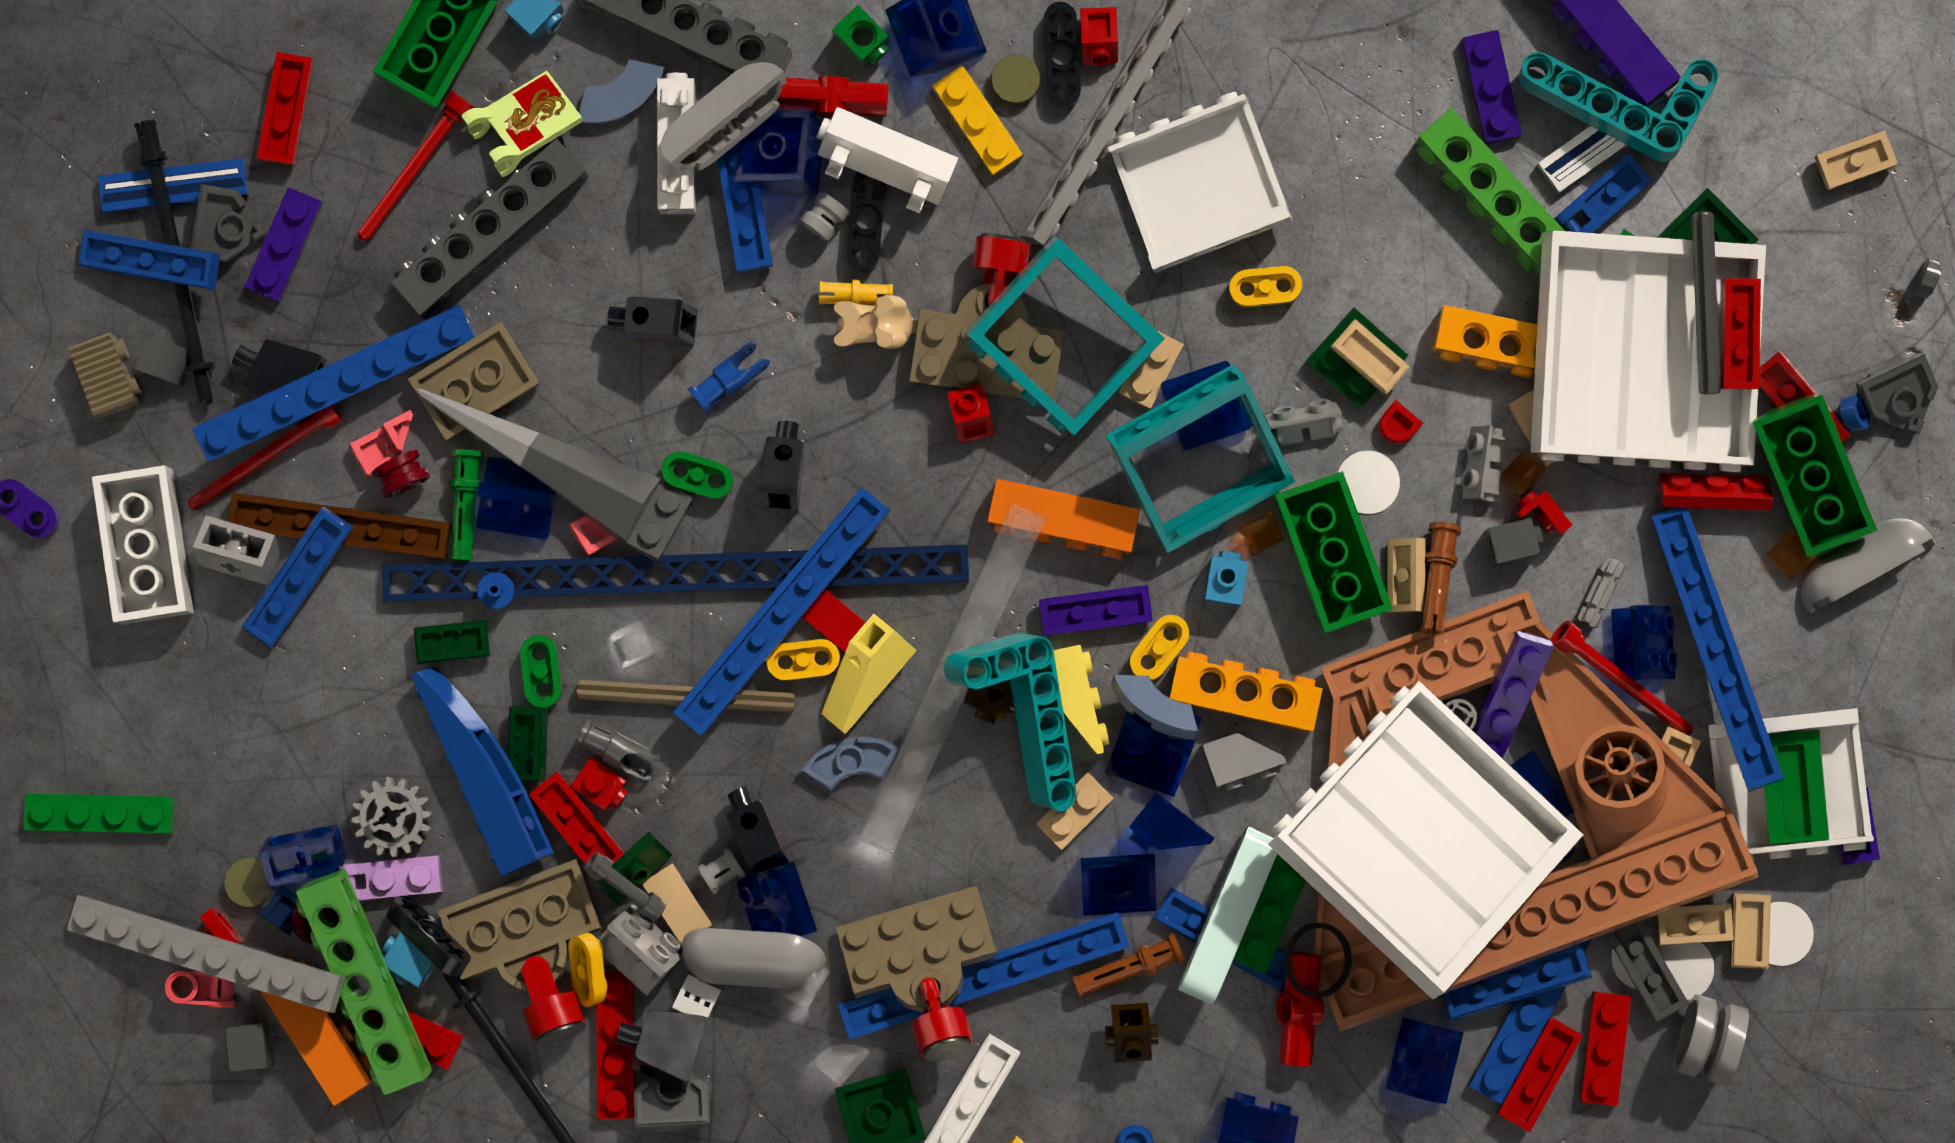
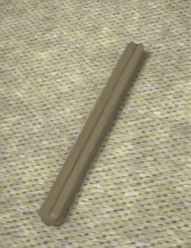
[576,680,795,713]

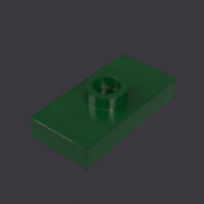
[413,620,491,665]
[508,706,548,782]
[595,831,672,904]

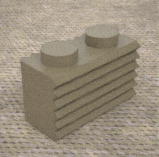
[68,332,142,419]

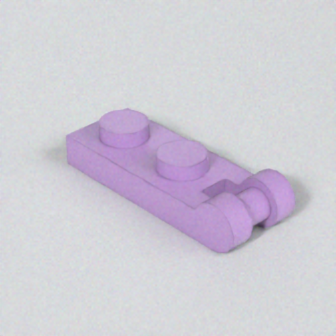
[336,855,443,900]

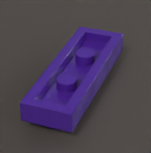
[1461,30,1522,145]
[245,187,323,303]
[1039,585,1153,636]

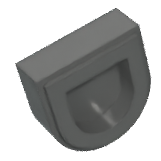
[1912,259,1942,299]

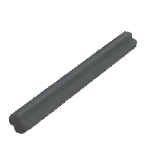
[1691,212,1721,395]

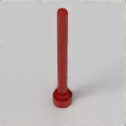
[357,91,475,241]
[188,404,343,510]
[1551,620,1693,735]

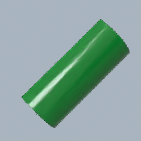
[372,0,499,109]
[1753,393,1877,558]
[1273,471,1393,634]

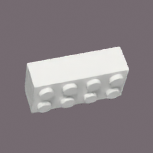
[92,465,194,625]

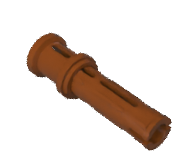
[1420,522,1462,635]
[1073,933,1186,999]

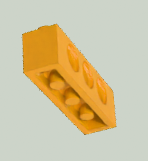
[1432,305,1538,378]
[1169,652,1323,733]

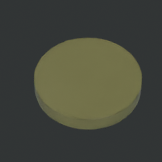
[992,54,1040,104]
[224,858,275,907]

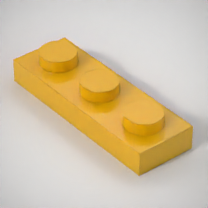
[932,65,1023,176]

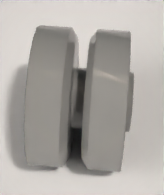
[1673,994,1749,1086]

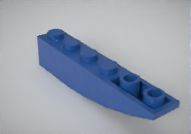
[411,667,554,876]

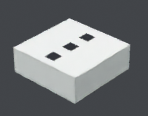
[672,974,722,1019]

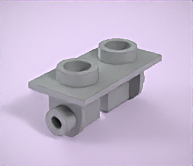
[1264,399,1343,447]
[1461,425,1506,503]

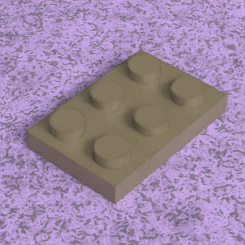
[408,321,540,442]

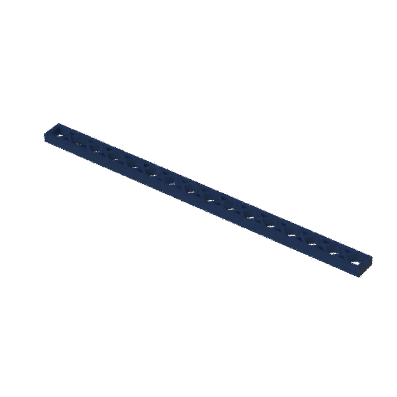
[382,545,969,603]

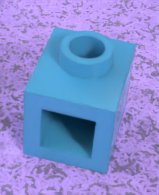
[505,0,564,42]
[1203,551,1248,607]
[381,932,435,987]

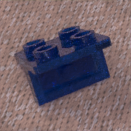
[1160,361,1251,451]
[476,457,556,540]
[1611,605,1678,681]
[737,861,817,937]
[1386,1018,1464,1104]

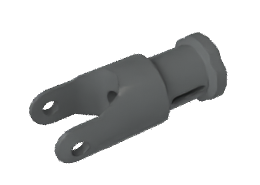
[574,718,661,781]

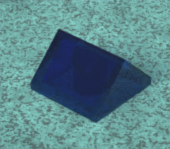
[1079,854,1156,916]

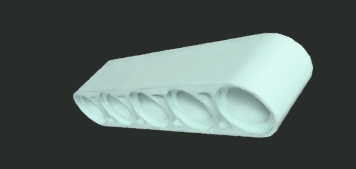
[1178,826,1277,1005]

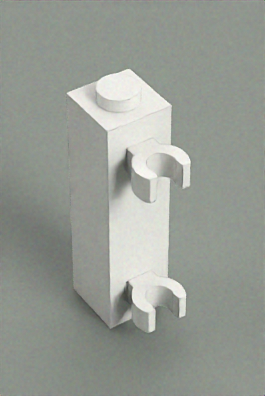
[657,73,696,214]
[816,107,958,213]

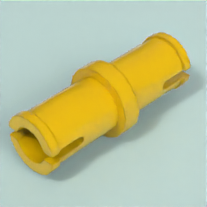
[819,280,893,306]

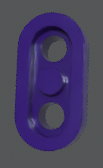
[0,479,59,538]

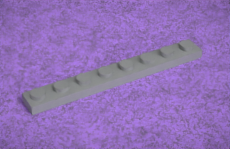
[1021,0,1193,246]
[67,895,345,1013]

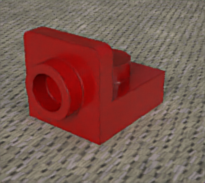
[1080,7,1118,66]
[948,384,994,444]
[1514,490,1573,536]
[570,756,629,812]
[199,908,244,944]

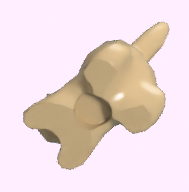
[834,295,918,349]

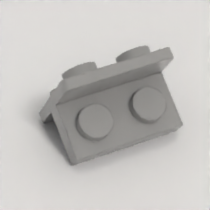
[599,904,683,995]

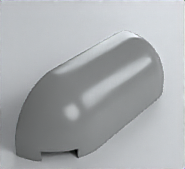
[661,62,786,171]
[1800,518,1936,614]
[682,928,826,988]

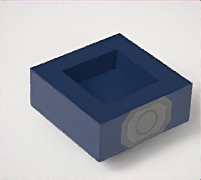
[257,883,297,935]

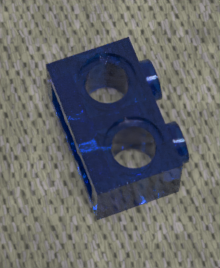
[260,824,347,887]

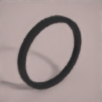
[1284,923,1352,998]

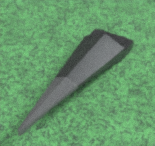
[416,389,693,563]

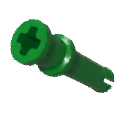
[449,449,483,561]

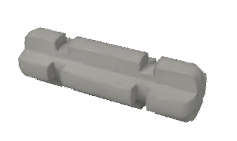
[1577,558,1625,628]

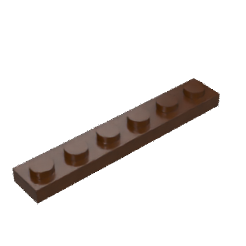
[227,492,451,560]

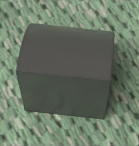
[134,335,191,387]

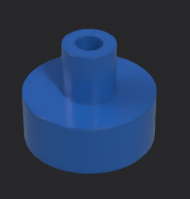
[1834,394,1870,433]
[477,572,515,610]

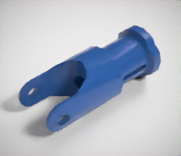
[688,342,770,414]

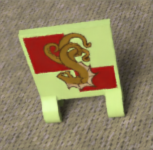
[462,71,583,177]

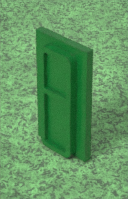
[1764,730,1830,845]

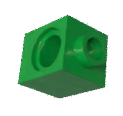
[832,5,889,67]

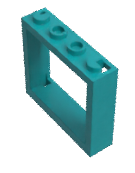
[964,236,1165,436]
[1105,364,1295,553]

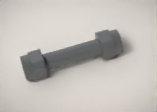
[584,852,666,922]

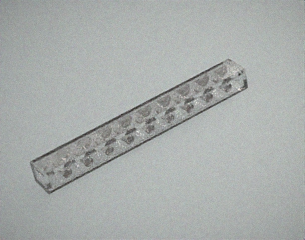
[859,502,1047,855]

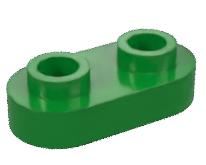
[662,451,734,500]
[520,635,562,708]

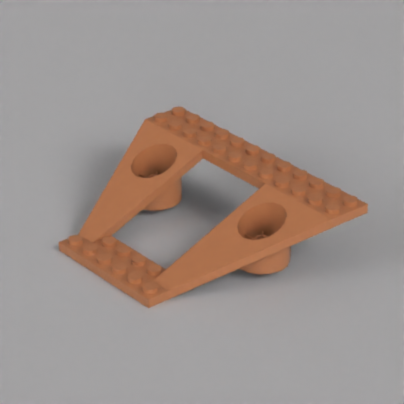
[1314,590,1758,1032]

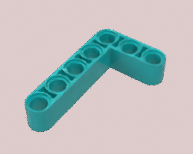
[1518,52,1719,162]
[944,633,1076,811]

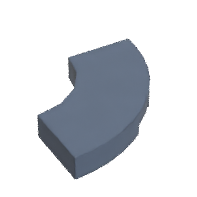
[579,59,665,125]
[1111,674,1198,740]
[800,737,901,791]

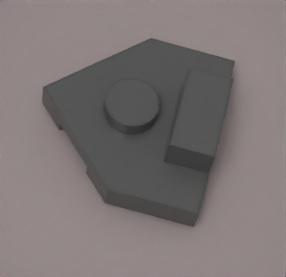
[190,184,268,263]
[1855,352,1938,435]
[634,1074,710,1133]

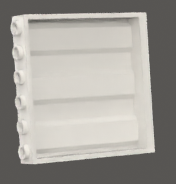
[1530,231,1766,472]
[1268,681,1583,1000]

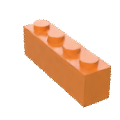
[987,479,1140,559]
[260,957,373,1106]

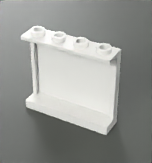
[1107,92,1293,273]
[1708,708,1874,861]

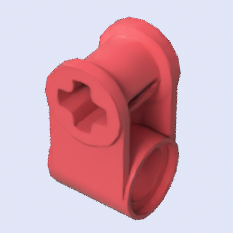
[165,970,237,1008]

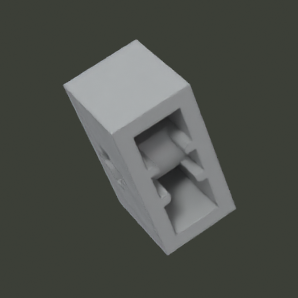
[193,515,280,585]

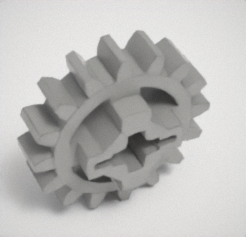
[351,777,433,857]

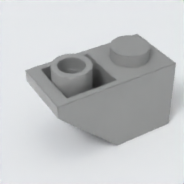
[1201,733,1286,792]

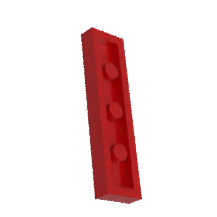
[596,970,635,1119]

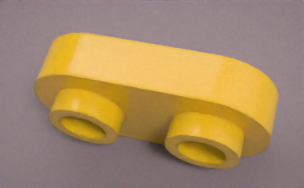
[1229,266,1302,308]
[1129,615,1189,680]
[767,639,840,681]
[568,933,607,1007]

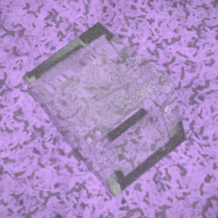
[609,620,657,670]
[775,967,831,1010]
[812,1043,870,1087]

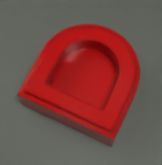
[1378,400,1423,444]

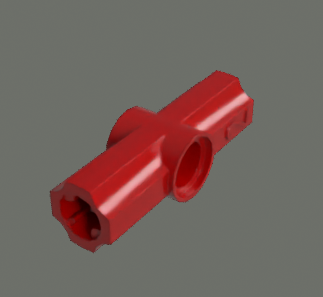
[778,76,889,118]
[1276,951,1324,1067]

